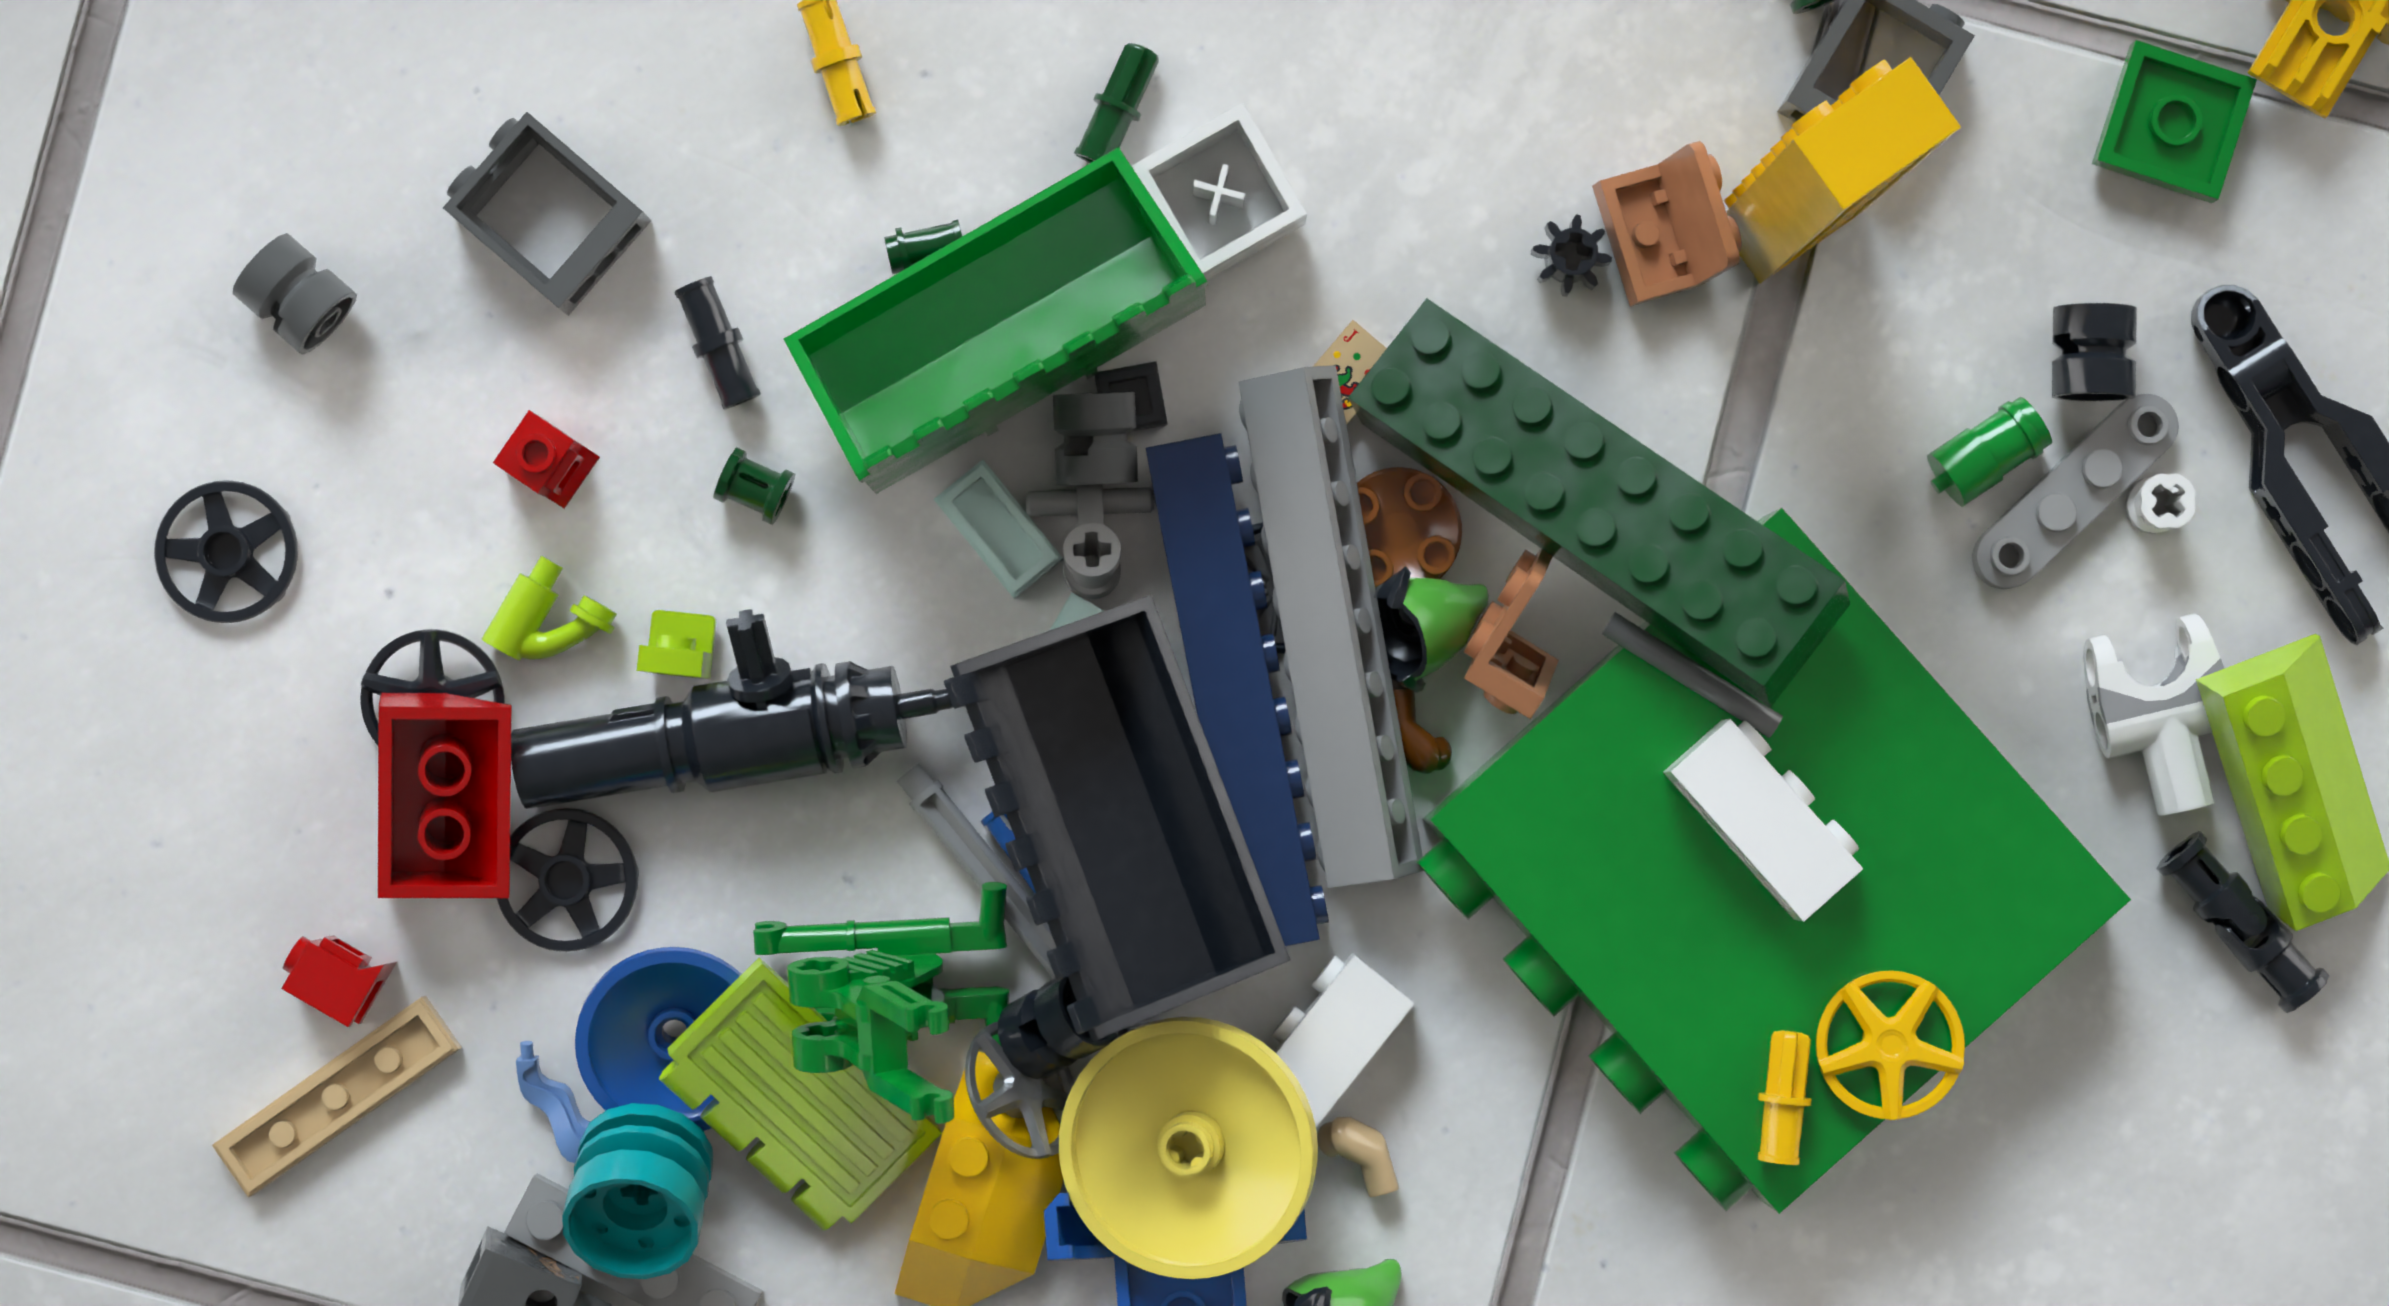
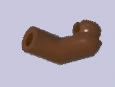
[1393,689,1452,774]

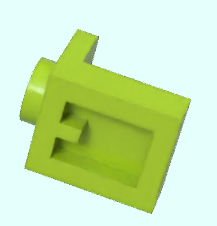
[636,610,717,679]

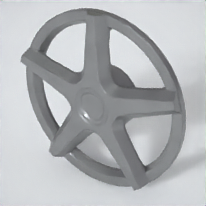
[965,1021,1075,1159]

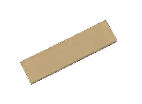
[212,996,462,1198]

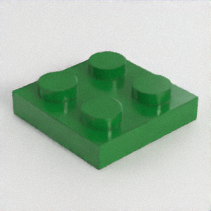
[2092,40,2257,203]

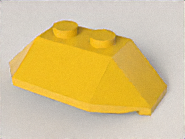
[894,1051,1064,1306]

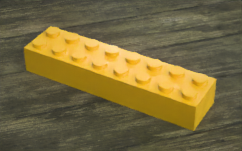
[1723,57,1961,284]

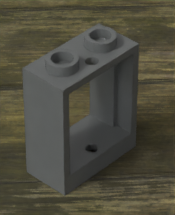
[1777,0,1975,122]
[443,112,651,316]

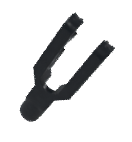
[2191,285,2389,645]

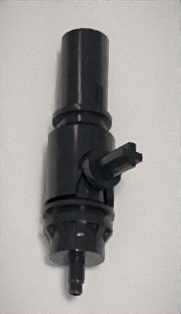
[511,609,953,809]

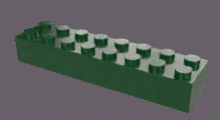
[1348,298,1850,708]

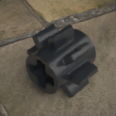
[1530,214,1612,297]

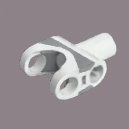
[2083,613,2224,816]

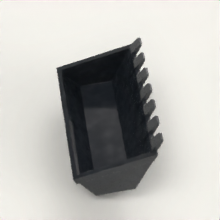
[944,595,1291,1041]

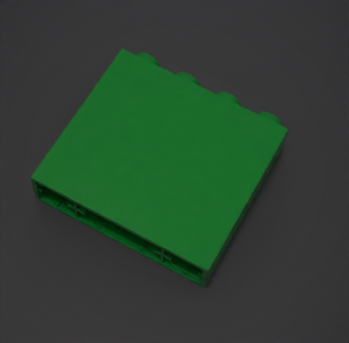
[1417,508,2131,1214]

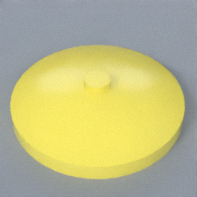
[1059,1017,1318,1279]

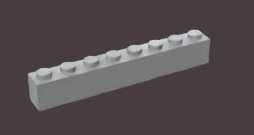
[1238,365,1423,888]

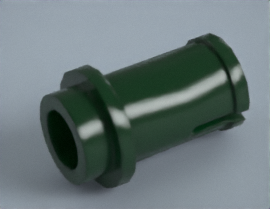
[884,220,962,274]

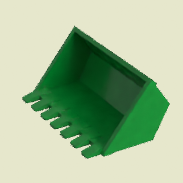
[783,147,1208,494]

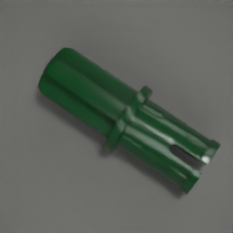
[1074,43,1159,163]

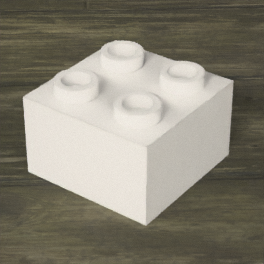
[1132,103,1307,280]

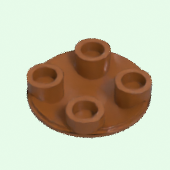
[1357,467,1462,588]

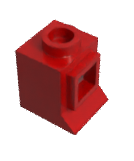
[493,410,600,509]
[281,935,397,1027]

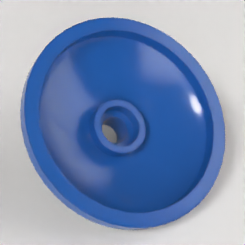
[575,947,742,1131]

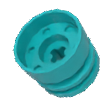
[562,1103,713,1279]

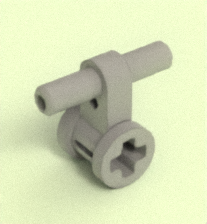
[1026,484,1154,599]

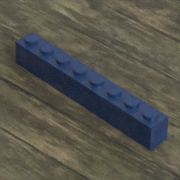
[1145,433,1329,946]

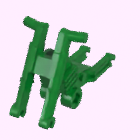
[753,882,1010,1124]

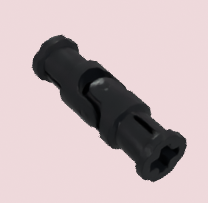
[2156,831,2330,1013]

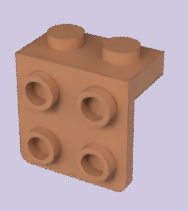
[1592,141,1742,307]
[1464,548,1559,719]

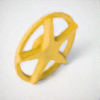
[1816,971,1965,1120]

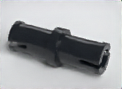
[674,276,761,410]

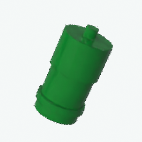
[1927,397,2052,507]

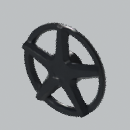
[154,480,298,623]
[360,629,505,745]
[497,808,639,952]

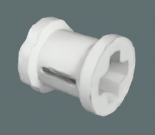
[2125,473,2196,534]

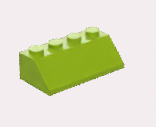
[2196,634,2389,931]

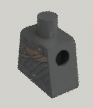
[458,1226,612,1306]

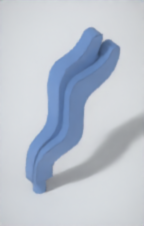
[516,1041,590,1163]

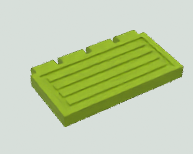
[659,957,942,1231]

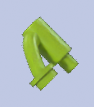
[481,556,617,661]

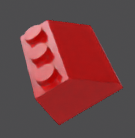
[378,693,512,898]

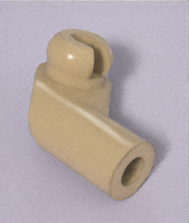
[1317,1117,1399,1197]

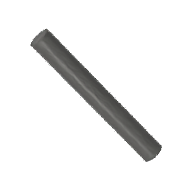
[1601,612,1783,738]

